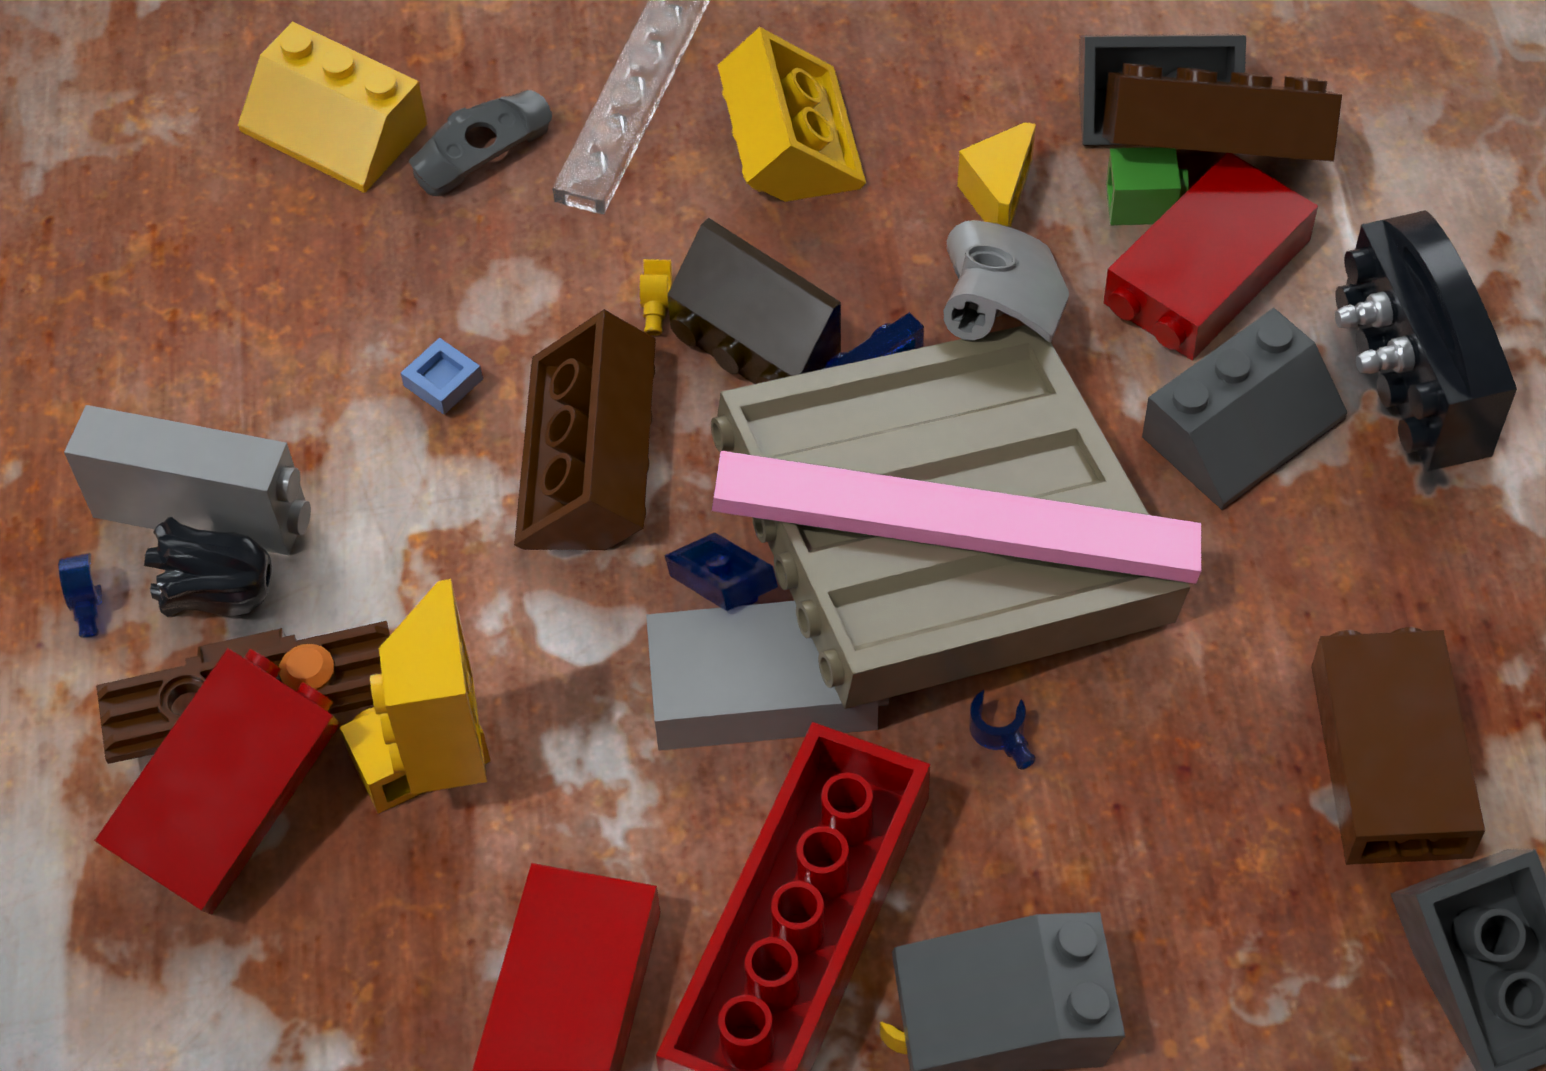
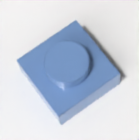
[401,338,483,415]

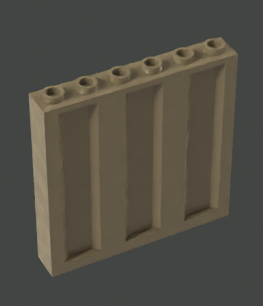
[711,325,1190,709]

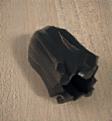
[144,517,272,617]

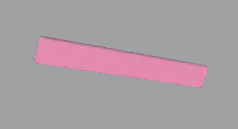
[712,451,1201,584]

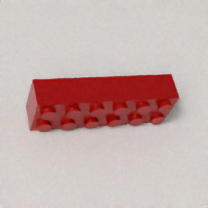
[656,722,931,1071]

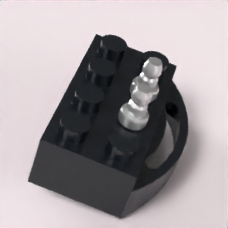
[1335,210,1517,472]

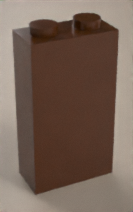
[1311,627,1485,865]

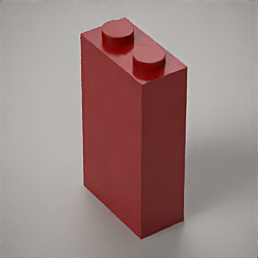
[1103,153,1318,361]
[94,648,340,915]
[472,863,661,1071]

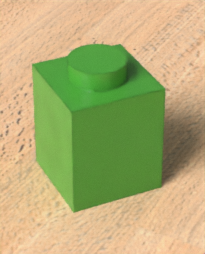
[1106,147,1189,226]

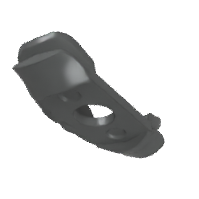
[409,90,552,196]

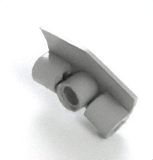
[943,220,1069,343]

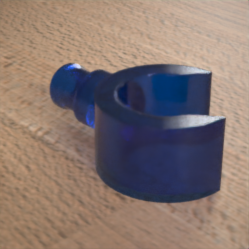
[58,553,102,638]
[969,690,1036,770]

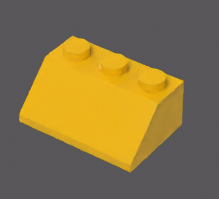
[238,21,427,193]
[717,27,866,202]
[370,579,487,794]

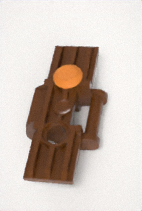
[96,621,390,764]

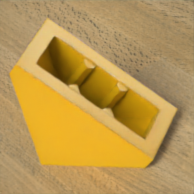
[957,122,1036,227]

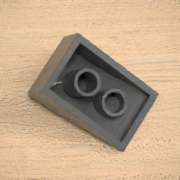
[1390,849,1546,1071]
[892,912,1125,1071]

